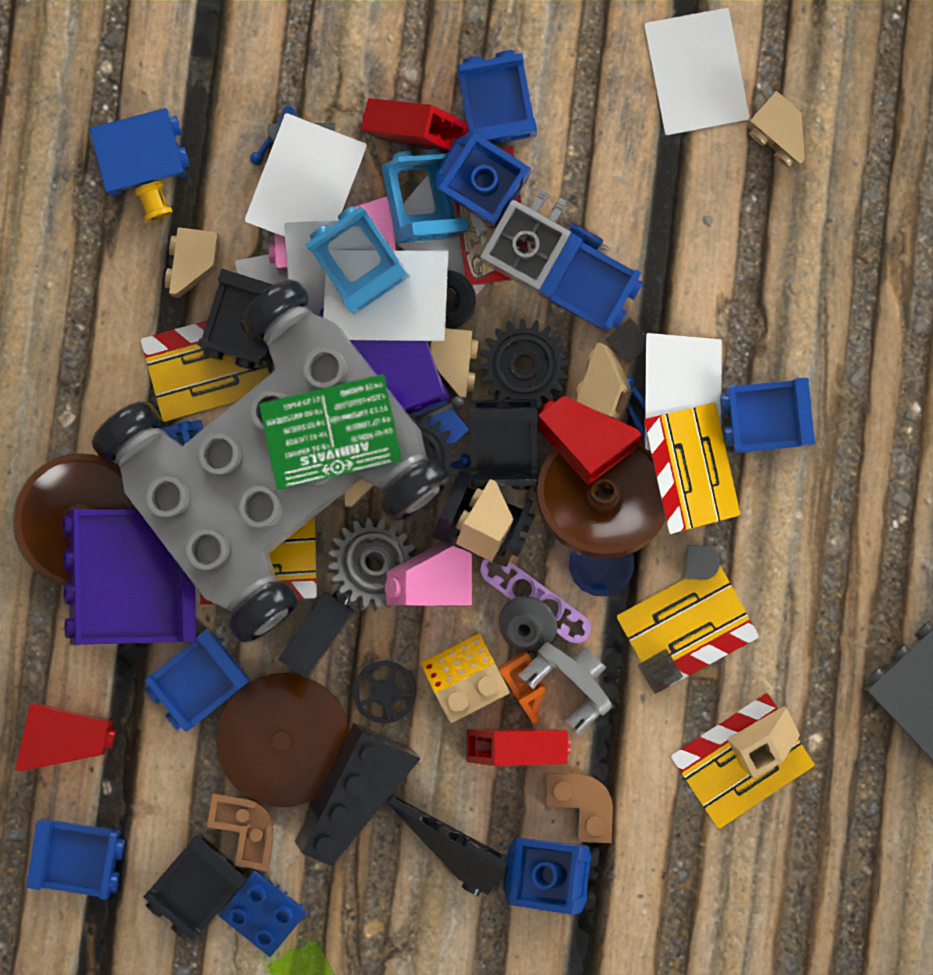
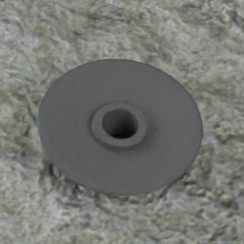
[499,596,557,653]

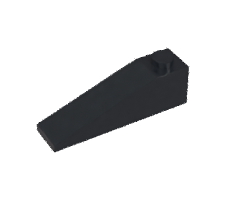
[386,794,508,897]

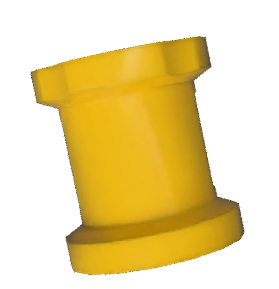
[134,181,173,223]

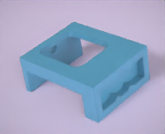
[381,149,470,244]
[305,206,410,314]

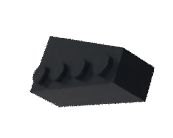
[294,722,421,866]

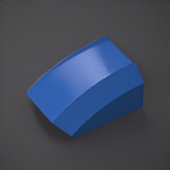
[435,131,531,229]
[503,837,592,915]

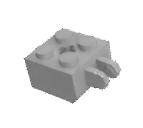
[480,188,571,294]

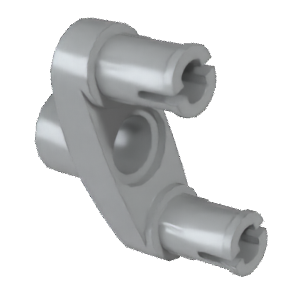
[518,642,612,736]

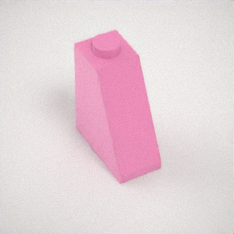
[385,541,472,605]

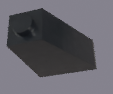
[278,590,355,678]

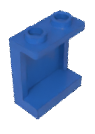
[457,50,537,144]
[89,108,190,197]
[538,233,643,333]
[720,377,815,454]
[144,629,251,732]
[26,818,125,900]

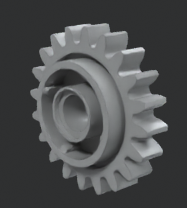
[325,518,415,612]

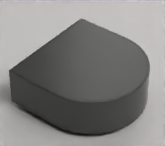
[685,545,720,580]

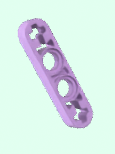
[480,559,591,643]

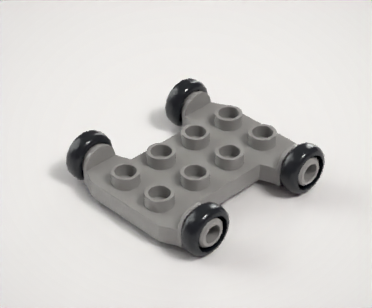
[92,280,449,643]

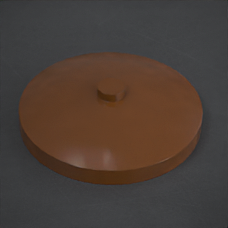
[537,440,666,558]
[13,453,137,586]
[216,673,350,807]

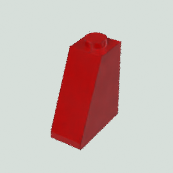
[360,98,469,153]
[537,396,642,486]
[15,703,116,771]
[466,729,571,766]

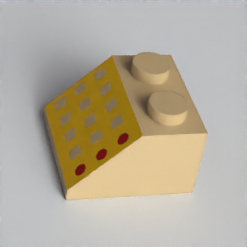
[420,633,510,724]

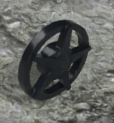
[354,661,416,723]

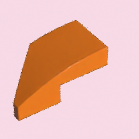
[498,651,545,724]

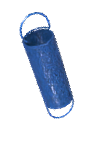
[561,223,610,251]

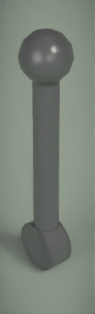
[416,396,464,423]

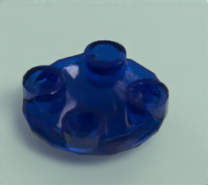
[569,550,635,596]

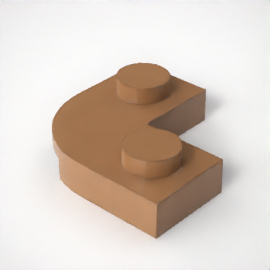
[546,773,613,843]
[207,793,274,871]

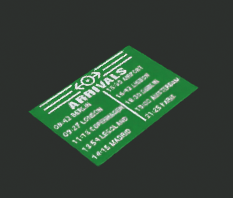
[259,374,402,490]

